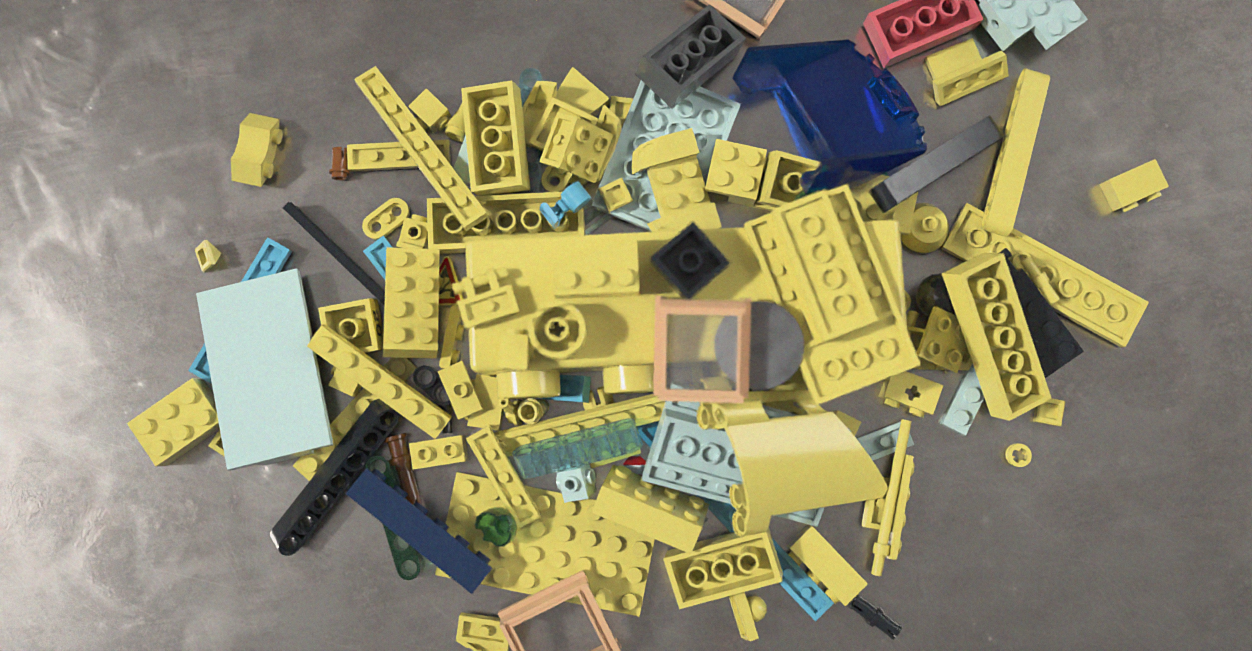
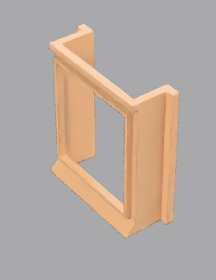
[498,570,622,651]

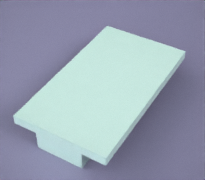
[196,268,333,470]
[642,381,852,527]

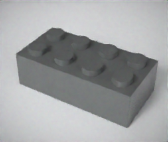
[635,4,746,109]

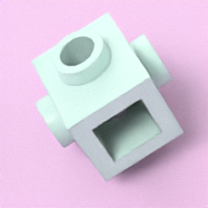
[556,459,597,503]

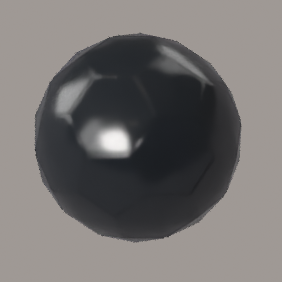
[916,273,955,317]

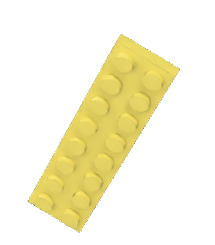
[941,203,1149,348]

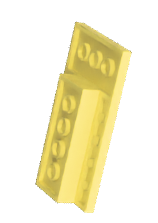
[743,184,920,405]

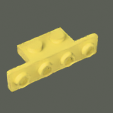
[861,455,915,560]

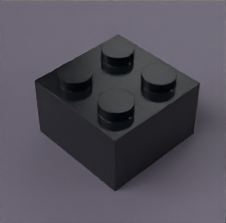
[650,221,731,299]

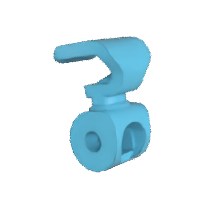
[539,181,592,229]

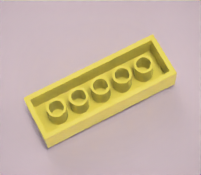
[427,192,586,254]
[942,253,1051,421]

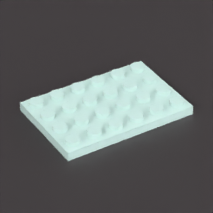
[591,80,741,232]

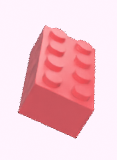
[863,0,983,68]

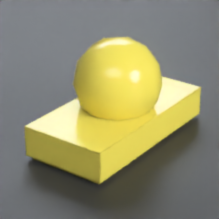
[729,592,767,641]

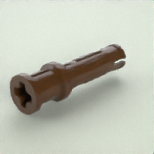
[384,432,422,505]

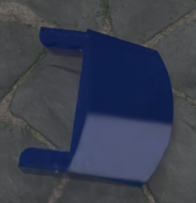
[732,39,927,193]

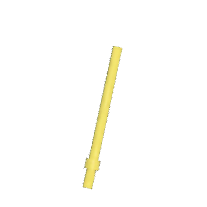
[871,419,912,576]

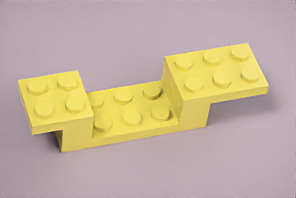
[705,139,918,235]

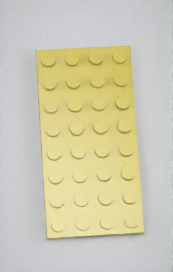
[435,472,655,617]

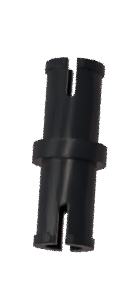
[849,594,902,640]

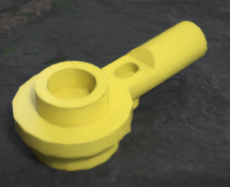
[498,398,523,426]

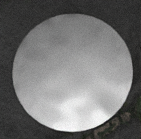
[714,301,804,389]

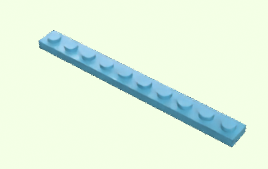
[634,421,834,622]

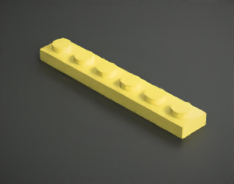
[307,324,452,439]
[293,357,418,481]

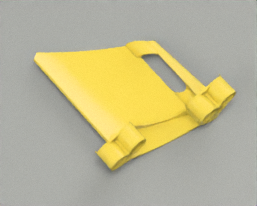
[694,376,888,537]

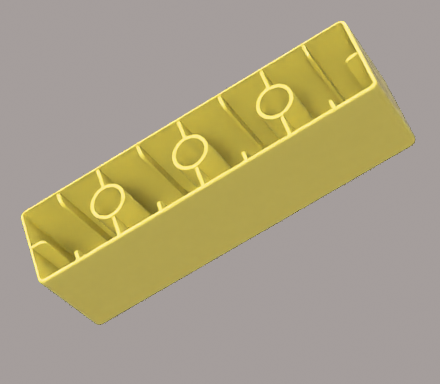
[466,220,907,399]

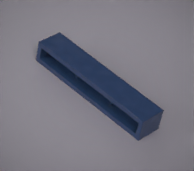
[346,468,492,594]

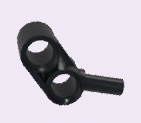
[413,365,453,434]

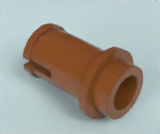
[329,147,350,181]

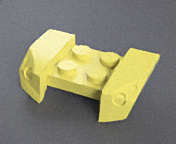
[522,81,622,180]
[632,128,722,232]

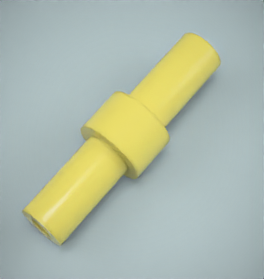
[1020,256,1060,304]

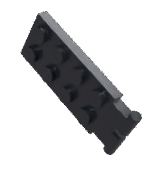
[999,248,1084,378]

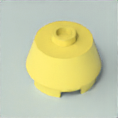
[900,203,949,253]

